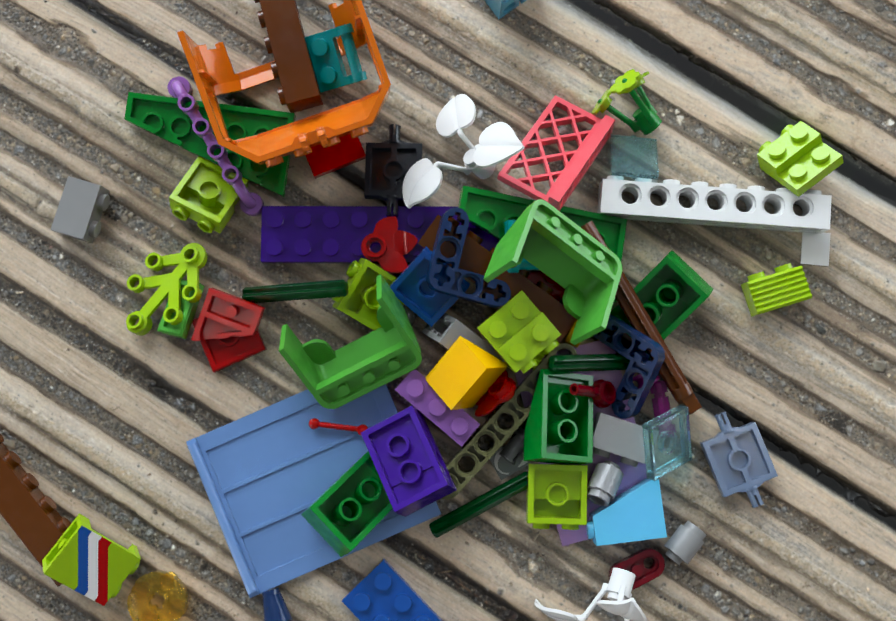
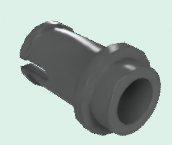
[499,426,525,465]

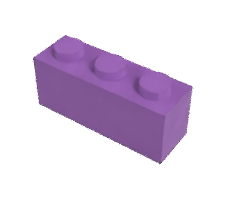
[395,369,480,447]

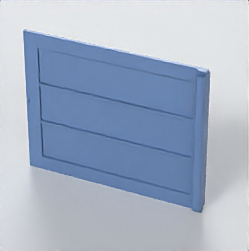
[186,384,441,598]

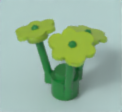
[591,69,662,135]

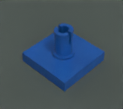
[390,247,470,327]

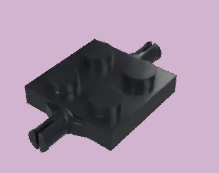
[364,124,422,217]

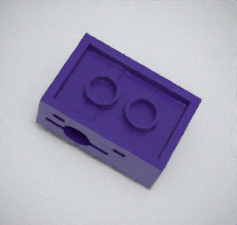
[361,406,457,517]

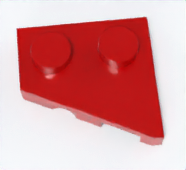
[191,287,265,341]

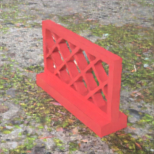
[497,95,615,211]

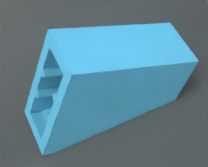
[586,476,667,546]

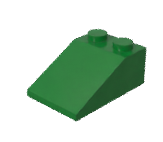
[610,250,714,354]
[524,369,594,465]
[301,451,393,557]

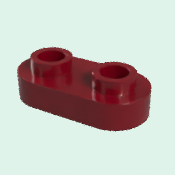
[608,548,665,590]

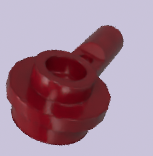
[570,379,616,408]

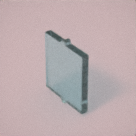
[610,135,659,180]

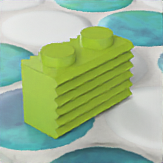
[741,263,812,317]

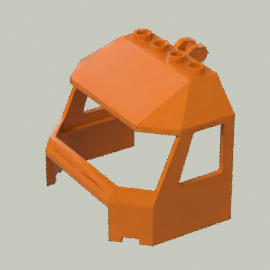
[177,0,391,168]

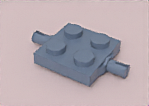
[700,411,778,508]

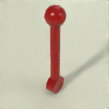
[309,418,368,436]

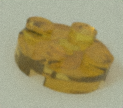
[127,570,188,621]

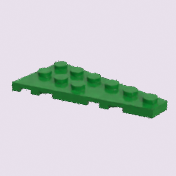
[124,92,296,197]
[458,186,627,303]

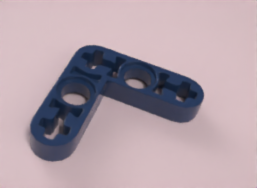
[426,207,511,307]
[593,314,665,419]

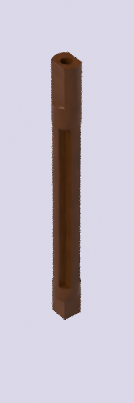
[581,221,702,415]

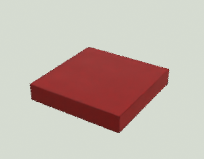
[306,134,366,179]
[192,317,267,373]

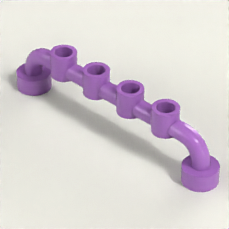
[168,76,264,216]

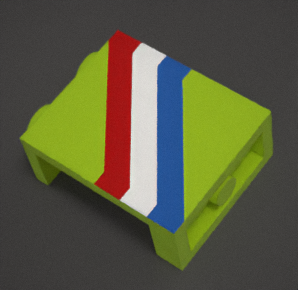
[42,513,141,606]

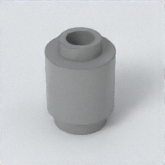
[587,461,624,507]
[664,520,706,565]

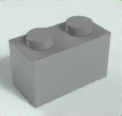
[51,176,110,244]
[593,412,657,467]

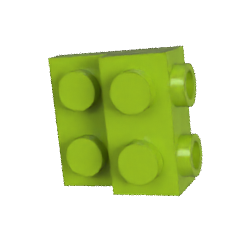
[757,121,844,197]
[169,156,248,233]
[332,258,404,331]
[477,290,561,374]
[526,463,588,530]

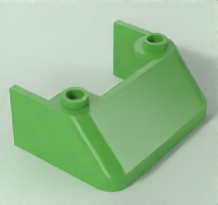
[483,199,622,345]
[279,274,422,409]

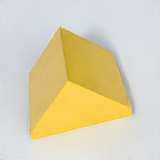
[426,336,507,410]

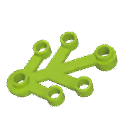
[126,243,207,336]

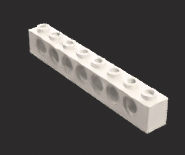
[597,175,832,234]

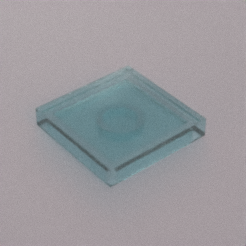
[642,405,692,481]

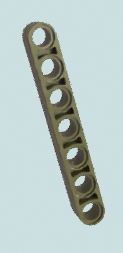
[442,344,577,500]

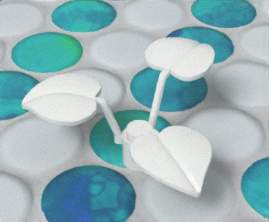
[402,94,525,209]
[534,568,647,621]

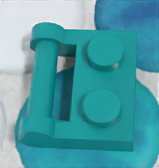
[305,23,367,92]

